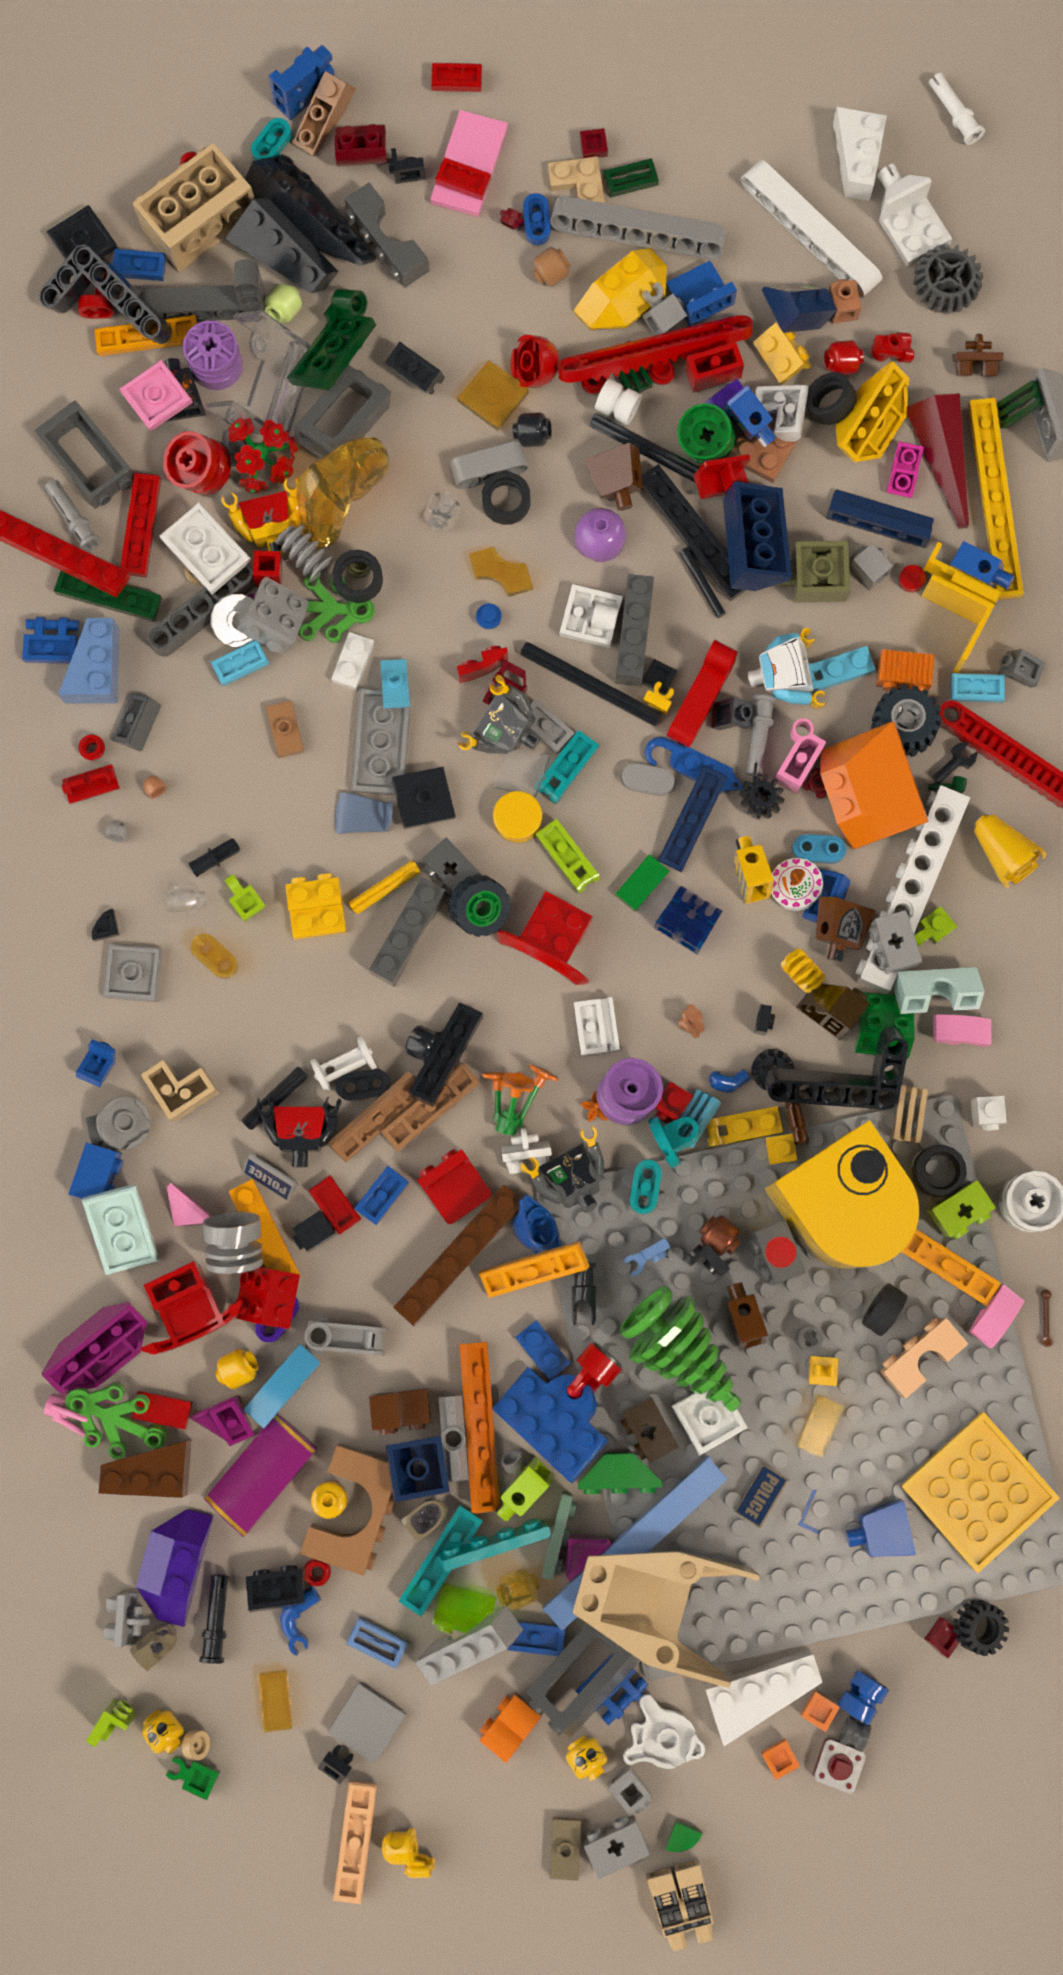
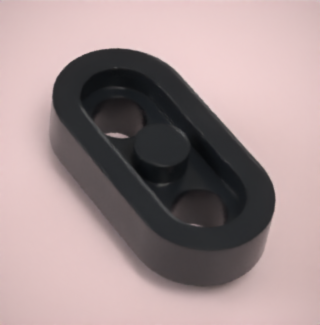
[336,1069,390,1101]

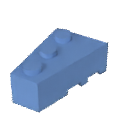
[58,618,119,703]

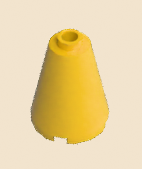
[974,814,1047,888]

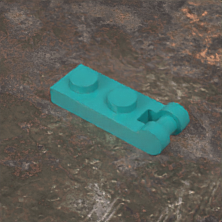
[535,730,600,804]

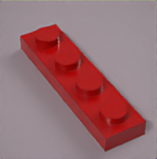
[120,473,162,578]

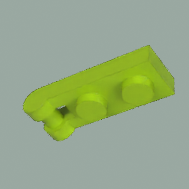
[536,819,601,894]

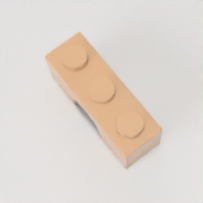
[879,1317,968,1398]

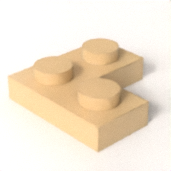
[548,157,605,203]

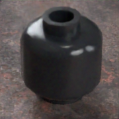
[513,412,552,448]

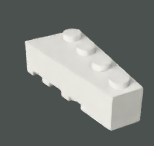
[703,1649,823,1746]

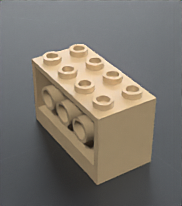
[132,143,254,273]

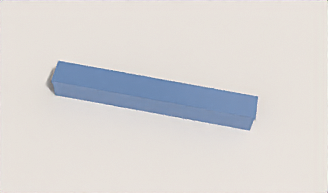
[542,1455,727,1630]

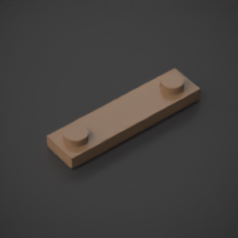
[380,1062,481,1152]
[328,1071,416,1162]

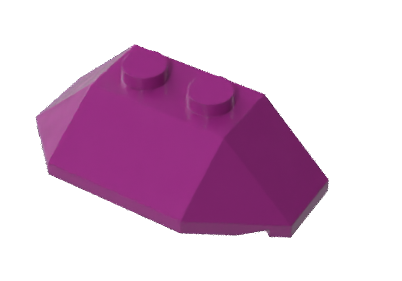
[41,1302,147,1393]

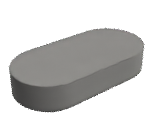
[622,763,674,796]

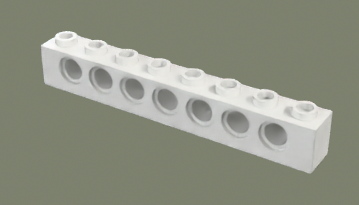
[855,785,970,994]

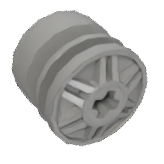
[203,1212,263,1274]

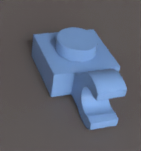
[624,1238,670,1276]

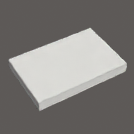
[159,502,251,594]

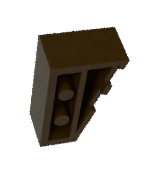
[796,983,870,1040]

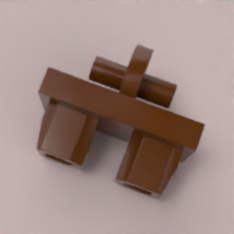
[952,333,1004,377]

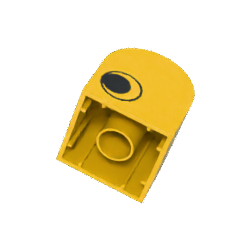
[764,1120,919,1269]

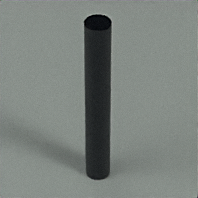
[679,547,726,619]

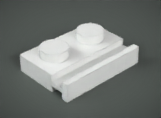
[574,997,620,1056]

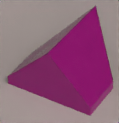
[189,1395,255,1447]
[566,1534,612,1581]

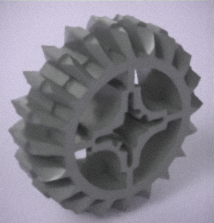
[913,243,983,314]

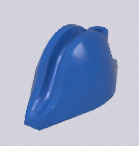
[512,1194,562,1254]

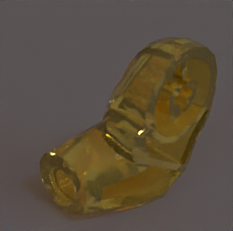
[296,437,389,547]

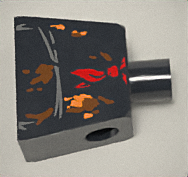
[164,358,206,422]

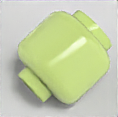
[264,284,302,323]

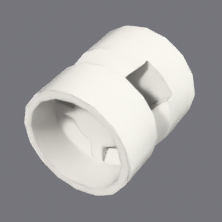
[595,379,642,425]

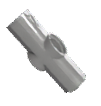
[438,1395,469,1482]

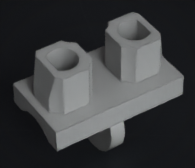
[104,1592,150,1648]

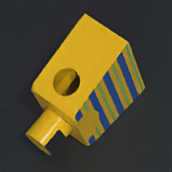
[734,836,774,904]

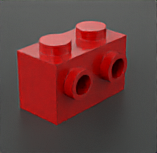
[685,342,744,393]

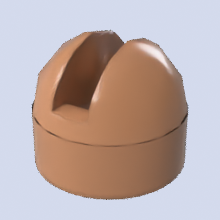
[144,776,167,799]

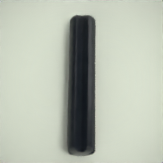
[242,1067,308,1130]

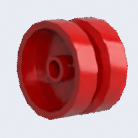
[163,431,231,496]

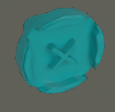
[648,1116,701,1168]

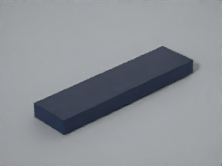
[658,765,728,873]

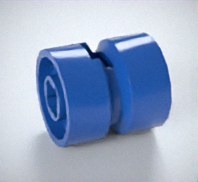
[838,1669,889,1725]

